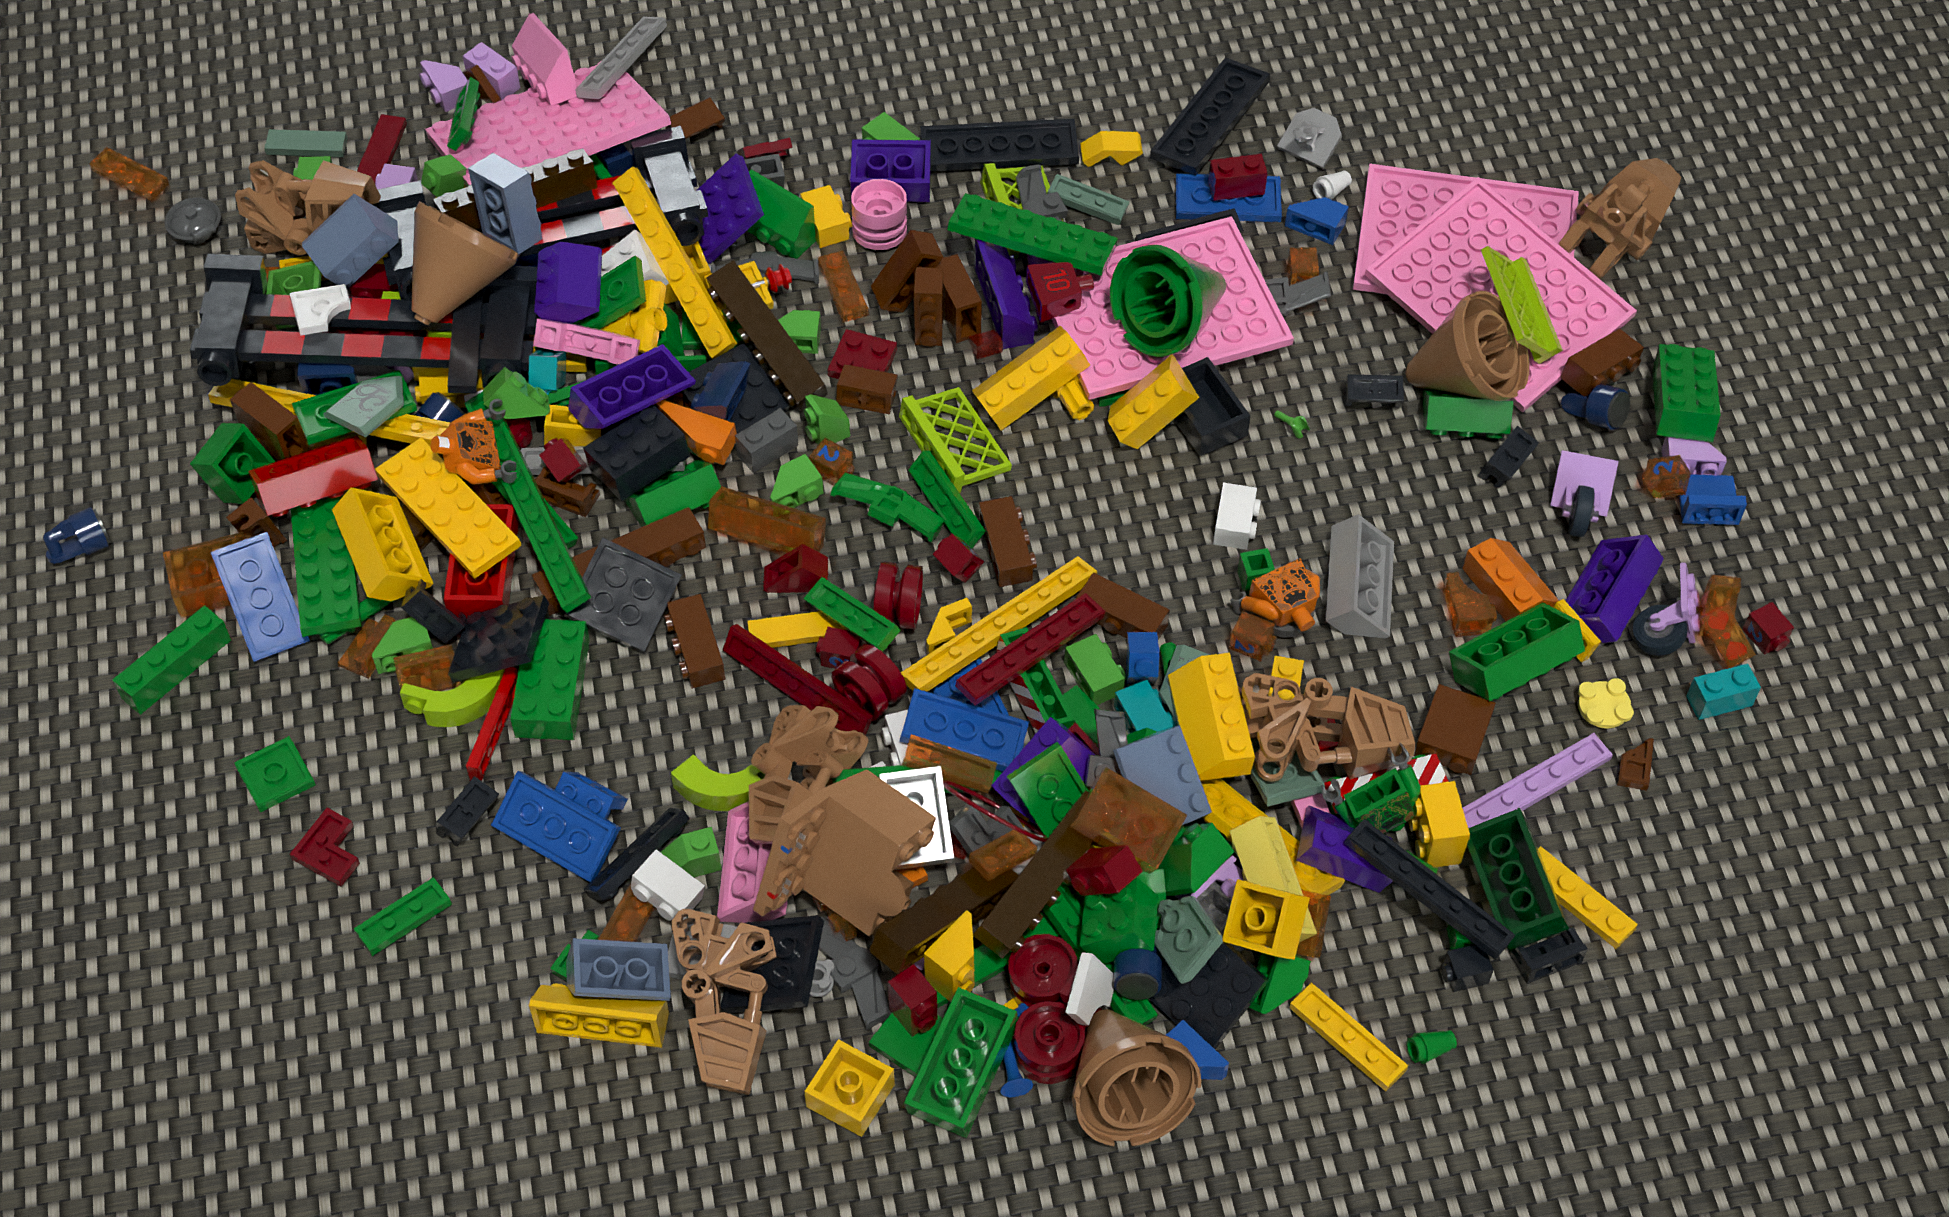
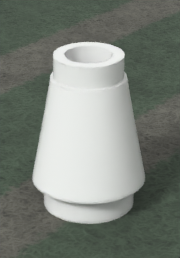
[1313,171,1352,200]

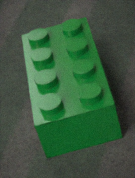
[1652,344,1721,442]
[1449,602,1585,701]
[510,619,590,740]
[904,987,1018,1138]

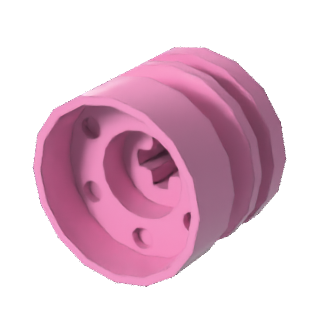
[851,179,907,250]

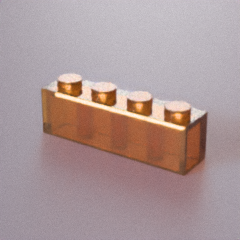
[708,486,826,553]

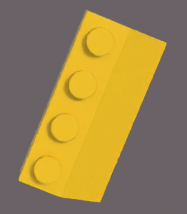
[972,325,1090,431]
[332,487,434,601]
[1167,653,1255,781]
[529,983,669,1048]

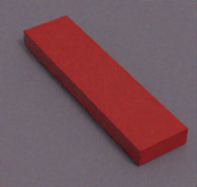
[466,667,518,781]

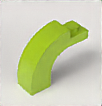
[400,669,505,727]
[671,754,765,811]

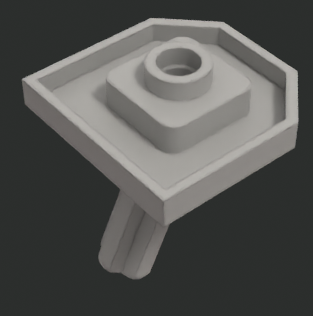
[1277,108,1342,170]

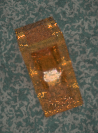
[1443,572,1497,637]
[1698,575,1741,639]

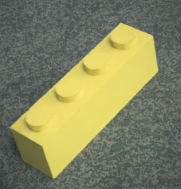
[1230,816,1317,942]

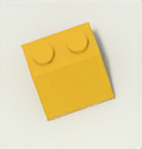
[924,910,975,1002]

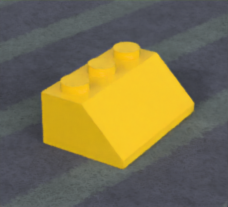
[1108,354,1199,449]

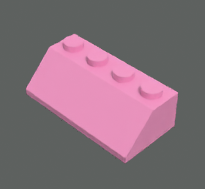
[511,13,577,106]
[717,801,788,923]

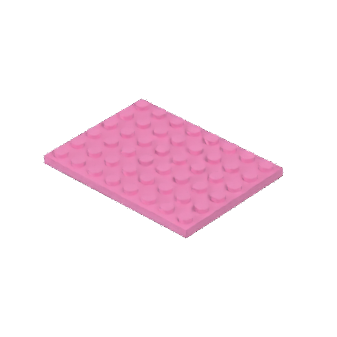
[425,61,671,187]
[1353,164,1579,294]
[1365,177,1637,412]
[1052,216,1294,400]

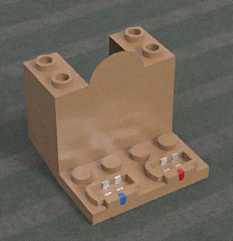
[753,770,937,936]

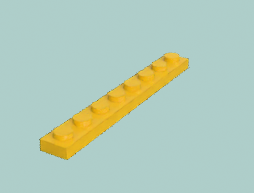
[612,167,737,359]
[901,556,1097,692]

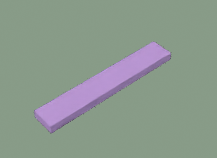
[1463,733,1613,828]

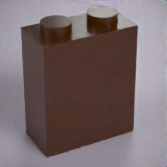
[936,254,982,343]
[230,382,309,461]
[1414,684,1496,775]

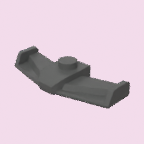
[1016,165,1068,222]
[711,251,819,284]
[1265,271,1331,316]
[1085,709,1128,834]
[819,917,892,1031]

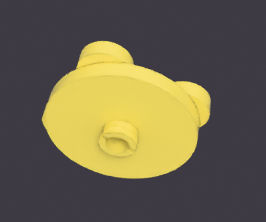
[1578,678,1634,729]

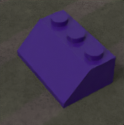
[850,139,931,202]
[534,241,602,324]
[991,717,1096,826]
[1296,805,1393,893]

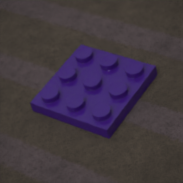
[696,153,764,264]

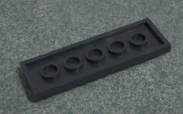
[1150,57,1270,176]
[920,118,1079,171]

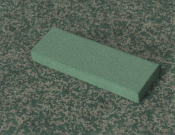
[264,129,348,157]
[1047,174,1130,225]

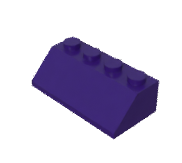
[974,239,1038,350]
[568,344,696,429]
[1566,534,1664,643]

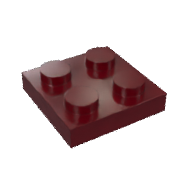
[827,329,897,379]

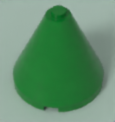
[1110,245,1226,357]

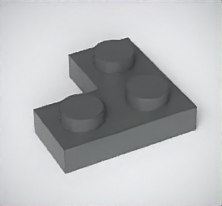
[949,804,1024,863]

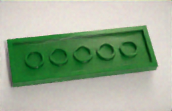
[948,193,1118,276]
[291,495,361,637]

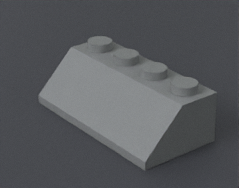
[1326,514,1394,638]

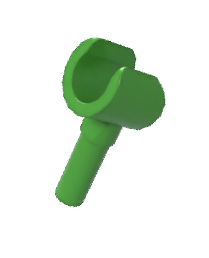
[1274,410,1310,438]

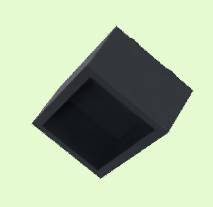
[1174,357,1251,456]
[583,404,690,501]

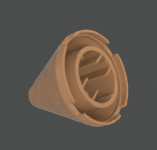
[411,201,520,325]
[1406,291,1529,401]
[1072,1009,1201,1146]

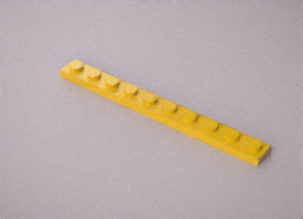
[208,379,450,446]

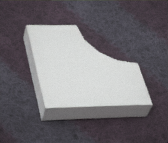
[290,284,351,336]
[1066,952,1114,1026]

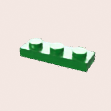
[354,877,452,956]

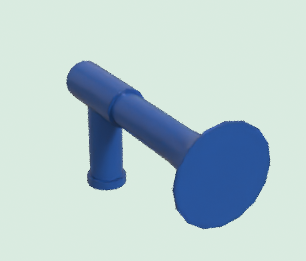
[1000,1003,1033,1097]

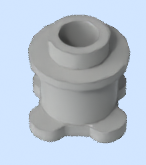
[810,959,835,997]

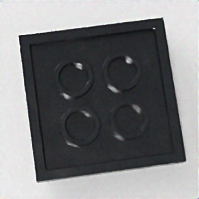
[679,343,789,434]
[564,537,682,654]
[448,595,549,682]
[721,915,824,1014]
[1149,937,1270,1049]

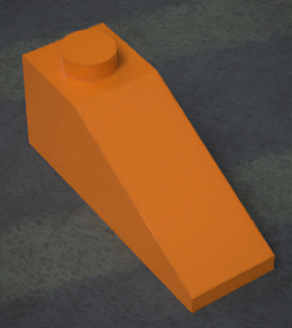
[656,400,737,465]

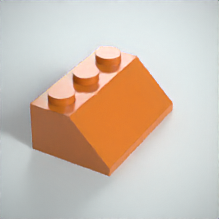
[1463,538,1559,621]

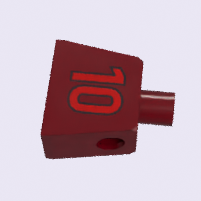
[1026,262,1094,322]

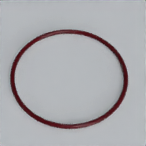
[943,780,1048,842]

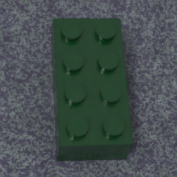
[1467,808,1569,951]

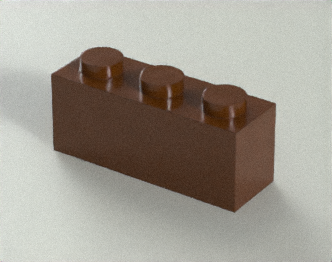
[871,230,943,313]
[914,267,944,346]
[1560,328,1644,396]
[979,496,1037,587]
[1076,572,1170,640]
[664,594,726,689]

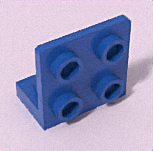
[1676,474,1747,525]
[555,771,628,819]

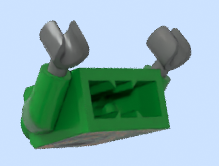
[1321,743,1421,834]

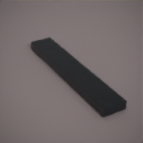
[447,289,483,393]
[1344,819,1516,960]

